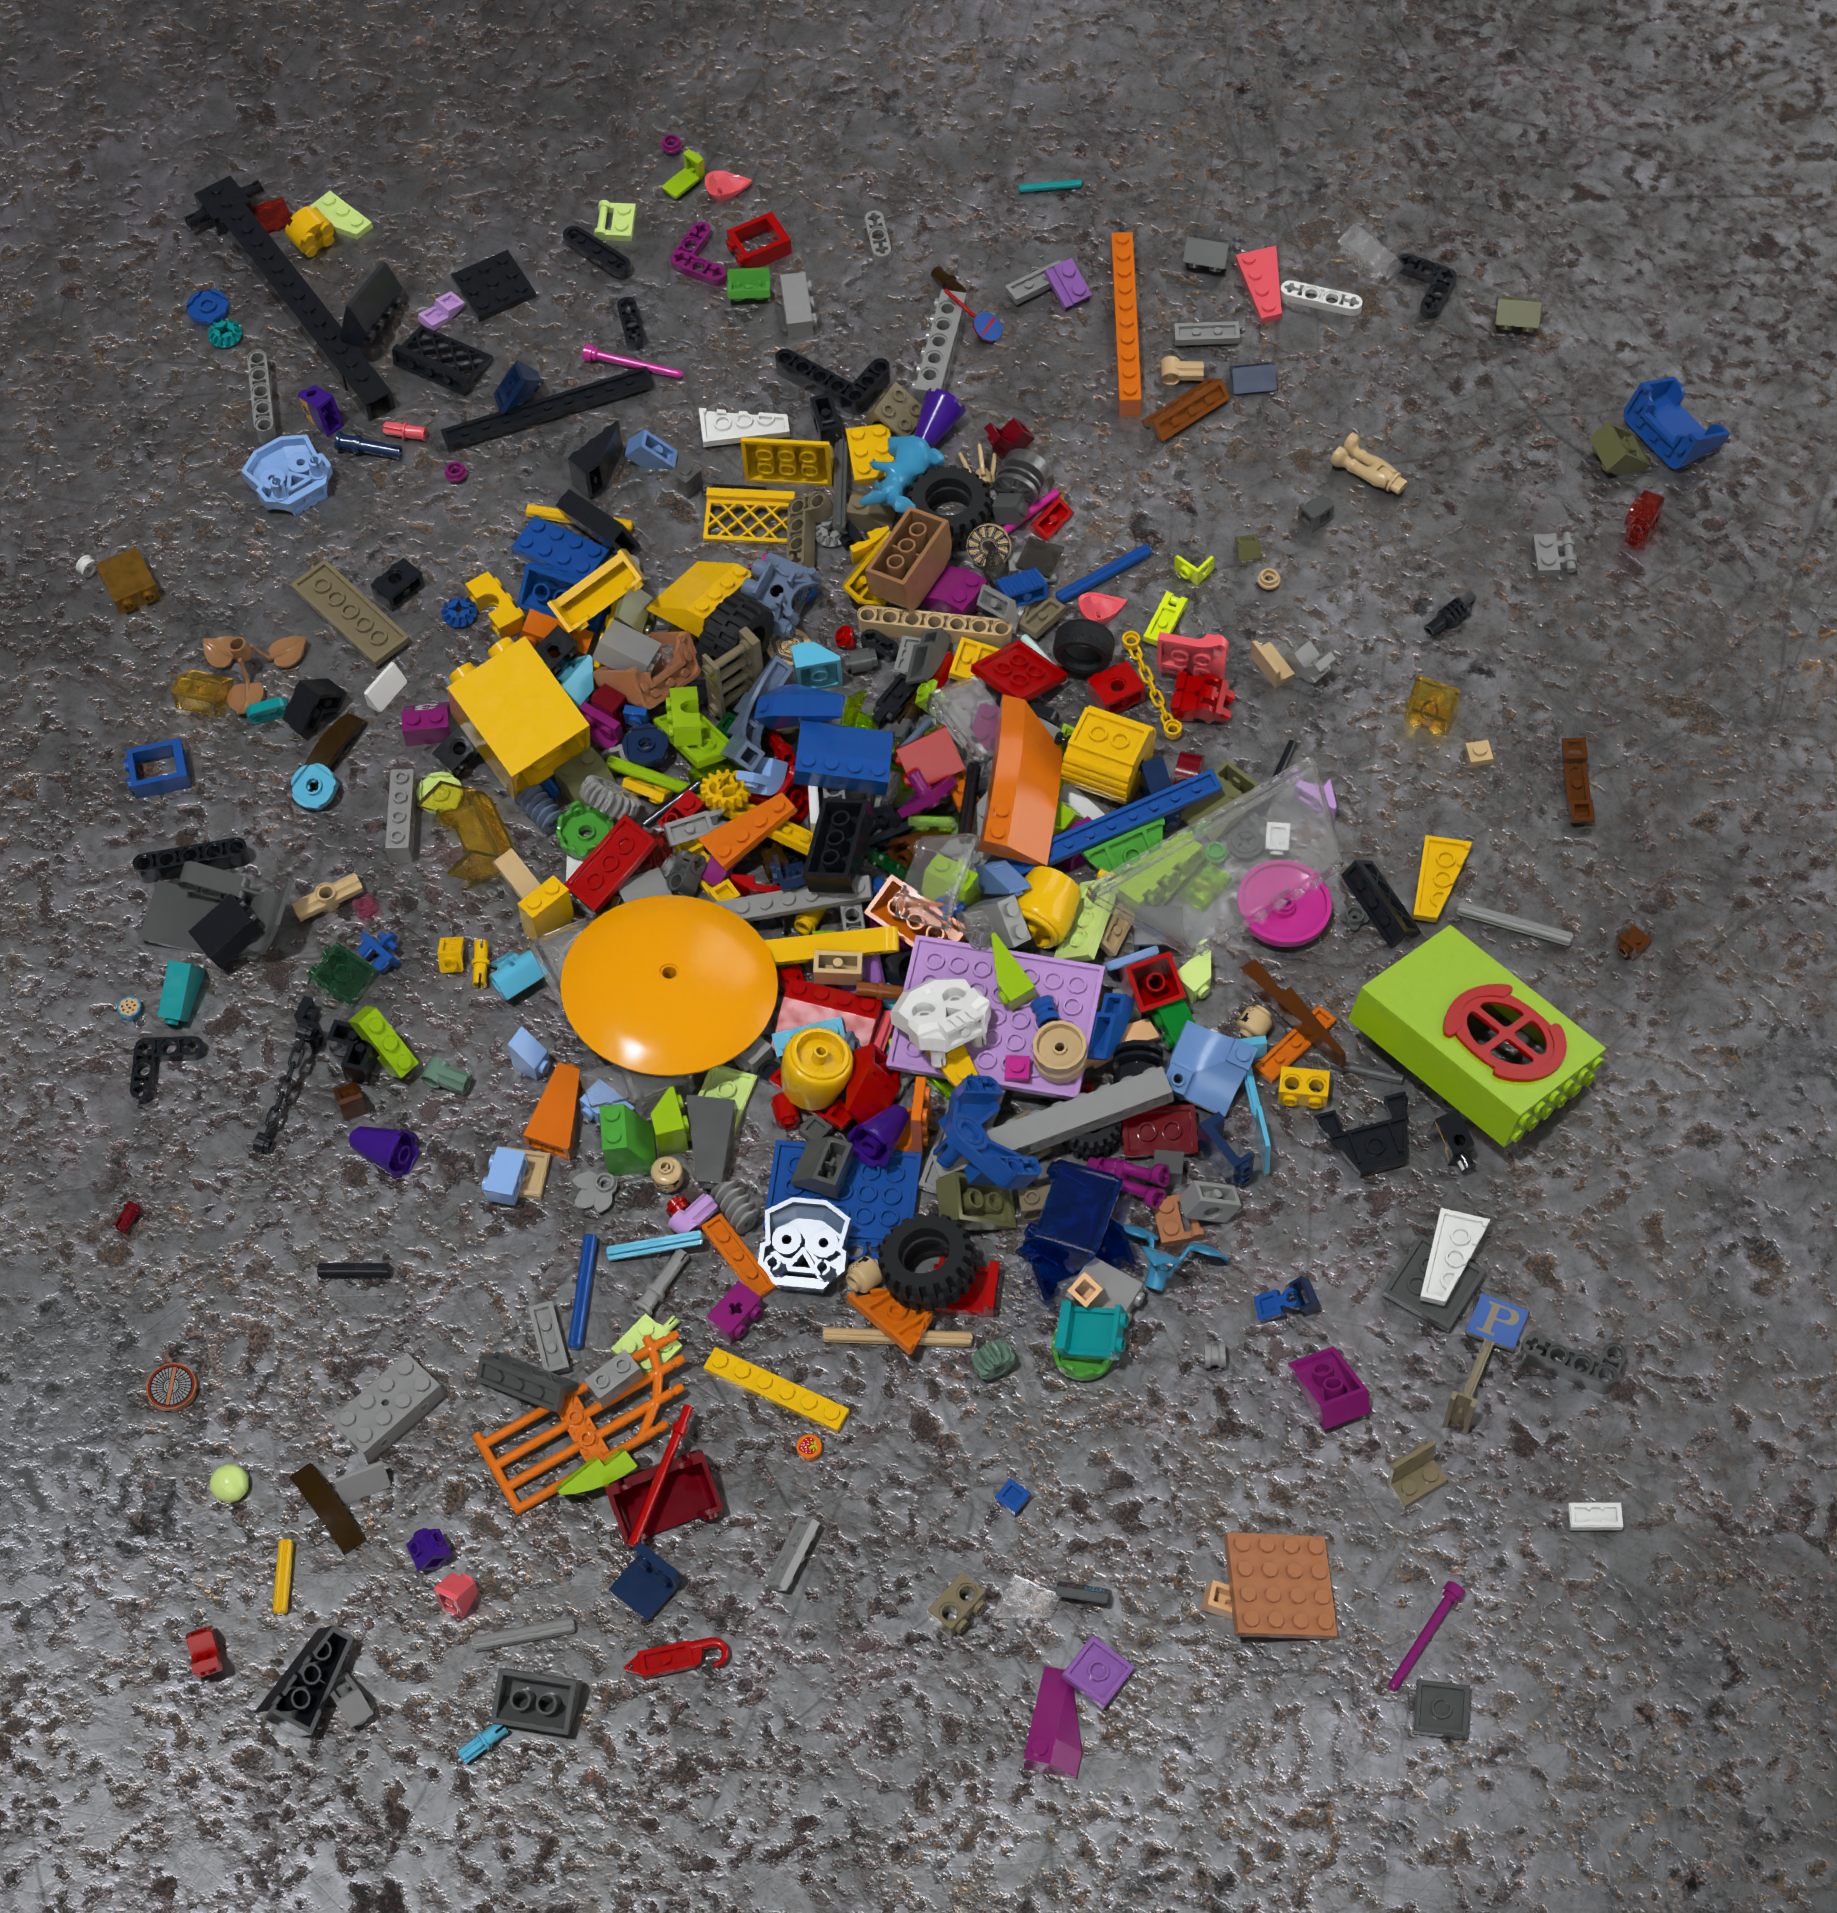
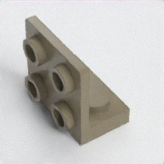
[862,382,922,437]
[1387,1440,1448,1509]

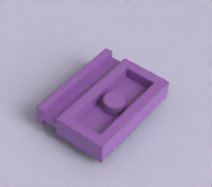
[1044,258,1092,310]

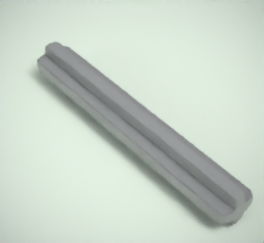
[471,1617,575,1652]

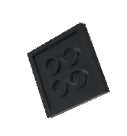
[451,250,536,322]

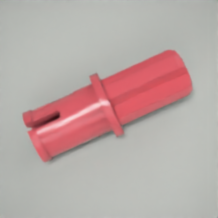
[383,422,427,441]

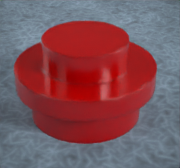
[666,1196,689,1216]

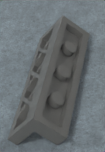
[476,1352,579,1412]

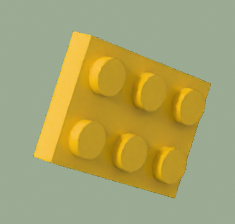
[846,424,894,486]

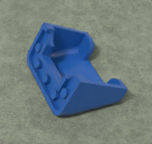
[1623,377,1731,469]

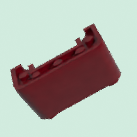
[603,1449,723,1549]

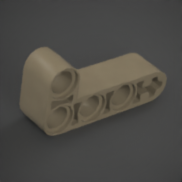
[786,491,833,568]

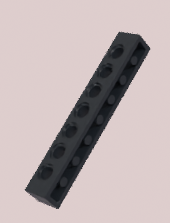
[432,625,578,776]

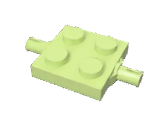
[611,1313,683,1375]

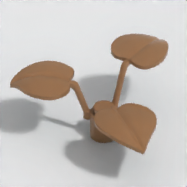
[203,636,306,714]

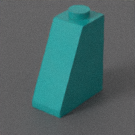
[157,960,206,1025]

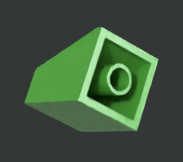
[599,1104,656,1176]

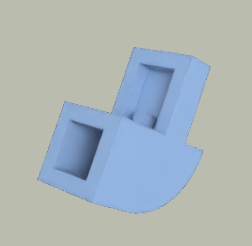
[736,757,788,795]

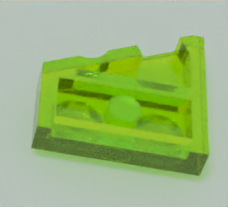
[908,815,960,831]

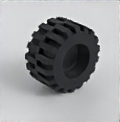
[1061,1093,1121,1161]

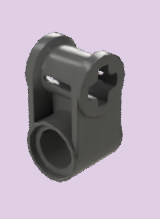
[666,849,707,897]

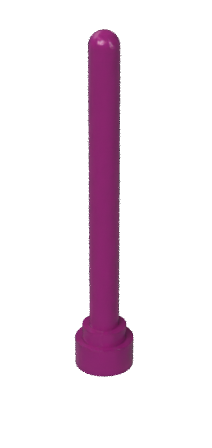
[1388,1581,1465,1691]

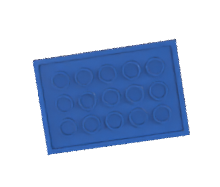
[763,1140,922,1240]

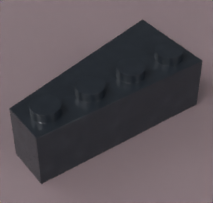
[254,1626,354,1737]

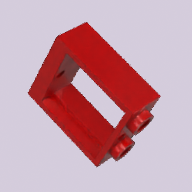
[725,212,792,268]

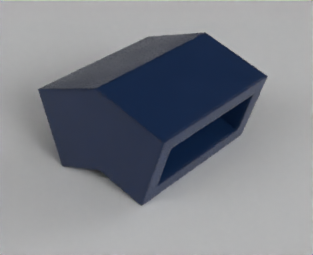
[1289,1276,1321,1317]

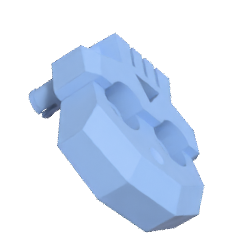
[241,434,333,517]

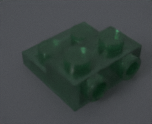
[307,941,376,1007]

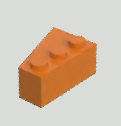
[518,609,594,658]

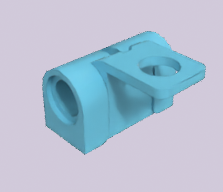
[489,950,547,1000]

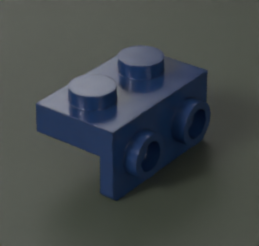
[769,854,806,890]

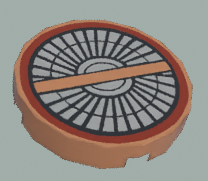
[146,1363,198,1412]

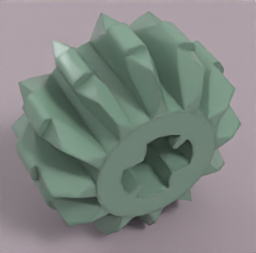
[971,1339,1016,1381]

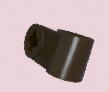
[758,837,789,881]

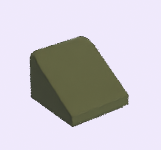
[1235,534,1261,560]

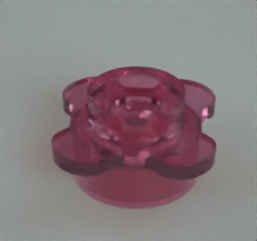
[351,894,379,919]

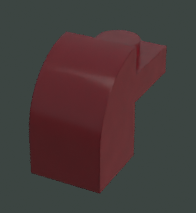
[984,417,1035,457]
[1173,751,1205,785]

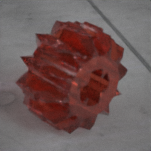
[641,828,673,870]

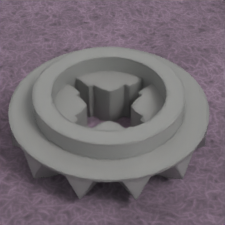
[815,518,848,547]

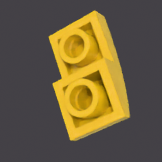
[850,526,890,565]

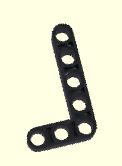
[775,349,891,415]

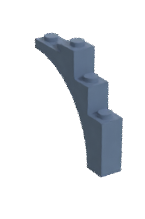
[720,655,794,772]

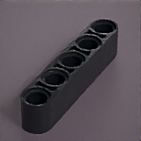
[132,837,251,883]

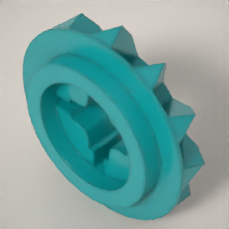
[208,318,242,348]

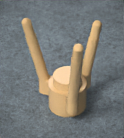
[958,443,997,489]

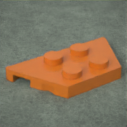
[847,1288,933,1355]

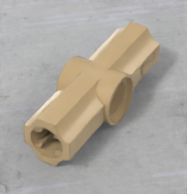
[290,873,364,922]

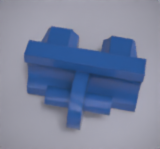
[357,931,401,974]

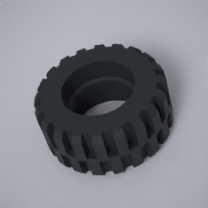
[907,465,991,551]
[696,593,775,682]
[878,1213,978,1312]

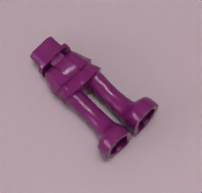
[1085,1157,1170,1210]

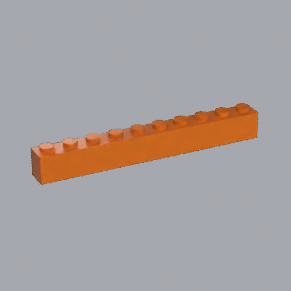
[1111,232,1141,417]

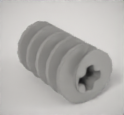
[710,1180,761,1234]

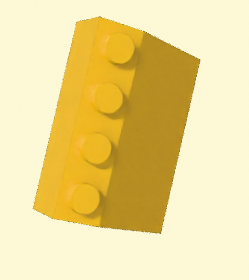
[740,437,834,486]
[646,561,755,638]

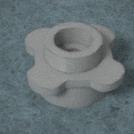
[661,855,676,878]

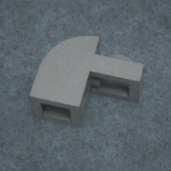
[1284,640,1336,683]

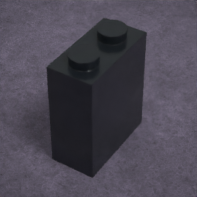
[188,893,264,970]

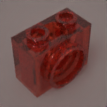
[1624,490,1665,550]

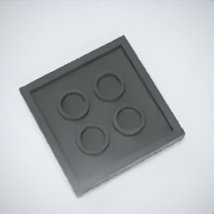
[1382,1234,1486,1333]

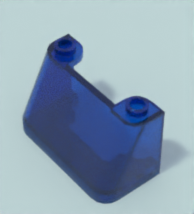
[1023,1159,1123,1274]

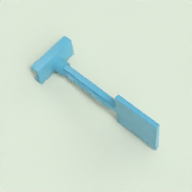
[1239,1035,1271,1175]

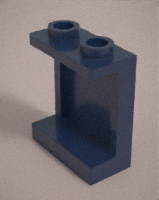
[1198,1111,1254,1188]

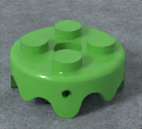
[556,801,614,859]
[1052,1326,1114,1381]

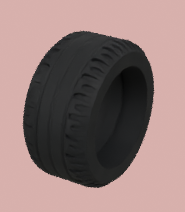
[1053,619,1115,674]

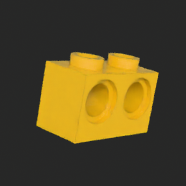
[1278,1066,1330,1109]

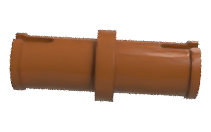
[855,980,904,1000]

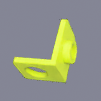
[1174,555,1214,585]

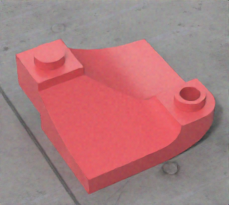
[1156,632,1229,680]

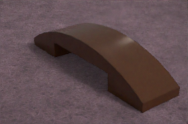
[1562,737,1595,823]

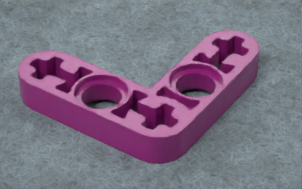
[670,222,727,287]

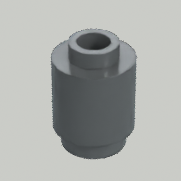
[843,647,878,674]

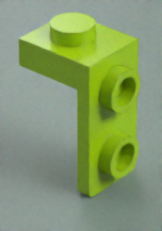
[662,149,705,199]

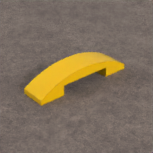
[673,839,741,902]

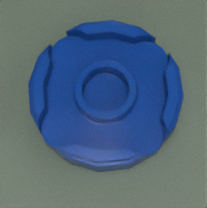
[187,289,230,326]

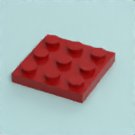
[970,640,1068,702]

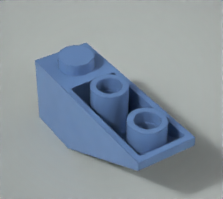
[975,860,1031,897]

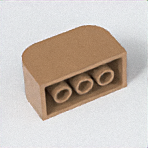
[865,506,952,610]

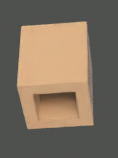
[1067,1270,1104,1307]

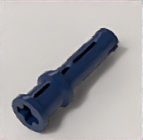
[335,431,403,460]

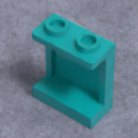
[1055,1300,1129,1361]

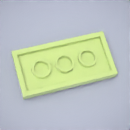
[1054,876,1122,962]

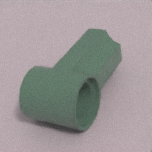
[420,1056,473,1095]

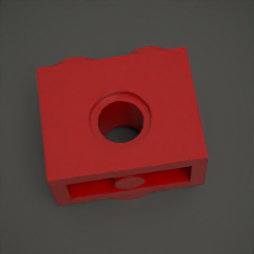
[1087,661,1146,714]

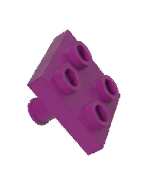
[897,769,957,818]

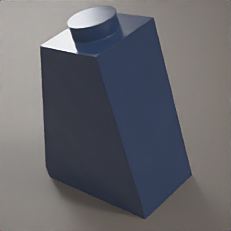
[1139,757,1181,831]

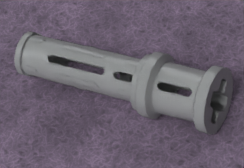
[632,1249,690,1317]

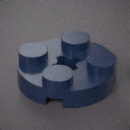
[622,724,669,767]

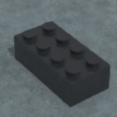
[802,798,875,894]

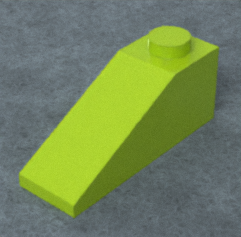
[991,932,1036,1011]

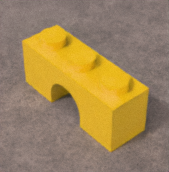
[465,571,525,640]

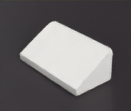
[364,662,407,713]

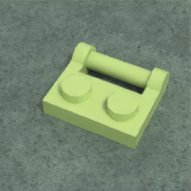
[594,200,636,241]

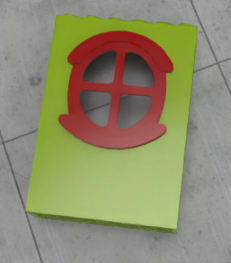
[1348,925,1606,1147]

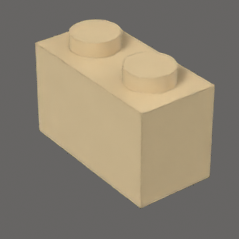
[813,950,863,985]

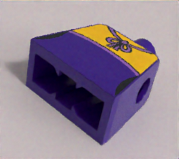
[297,385,345,437]

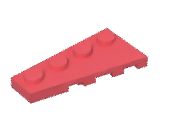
[1235,246,1282,324]

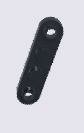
[563,226,631,277]

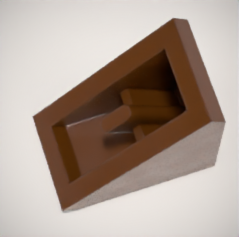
[333,1081,368,1122]

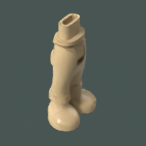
[1330,432,1408,494]

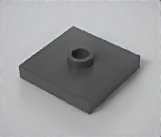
[1412,1679,1470,1740]

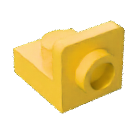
[437,937,465,973]

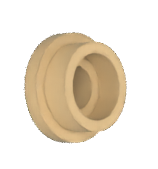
[1258,568,1280,590]

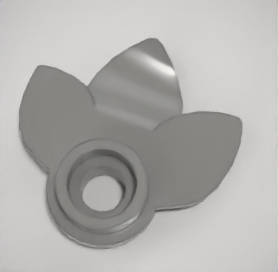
[572,1171,618,1213]

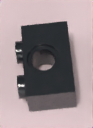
[810,393,842,445]
[371,557,425,612]

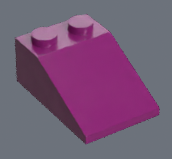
[921,565,988,616]
[1288,1346,1370,1430]

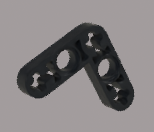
[1397,253,1457,319]
[130,1036,206,1104]

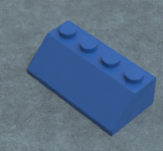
[516,561,611,633]

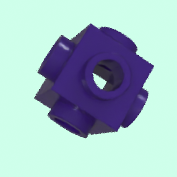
[406,1528,452,1571]

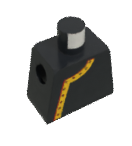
[1428,1109,1475,1172]

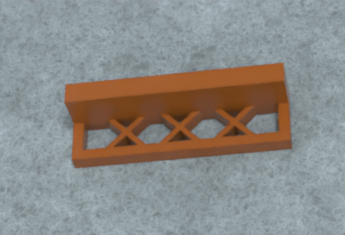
[1141,378,1230,441]

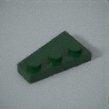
[865,846,924,888]

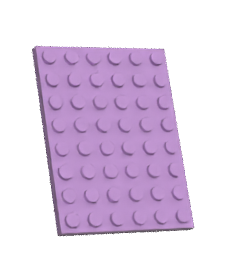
[886,935,1105,1100]

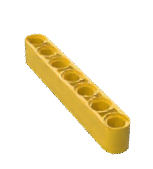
[764,926,900,966]

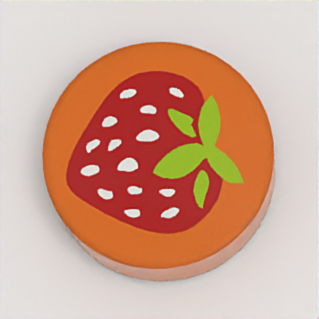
[796,1434,822,1461]

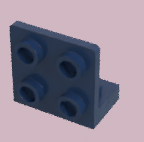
[609,1541,682,1621]

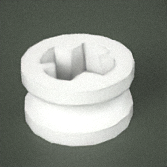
[76,555,98,578]

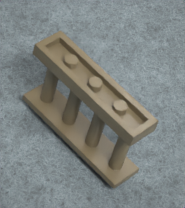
[702,626,763,720]

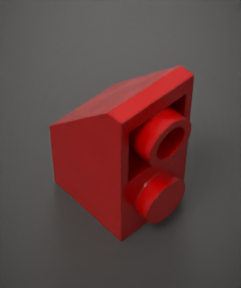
[657,789,710,829]

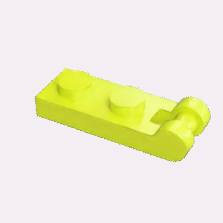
[1143,591,1188,646]

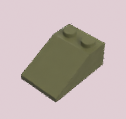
[936,1171,1016,1230]

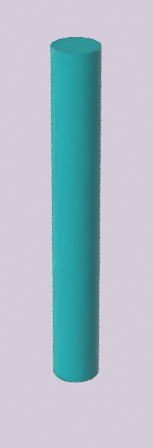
[1018,179,1082,193]

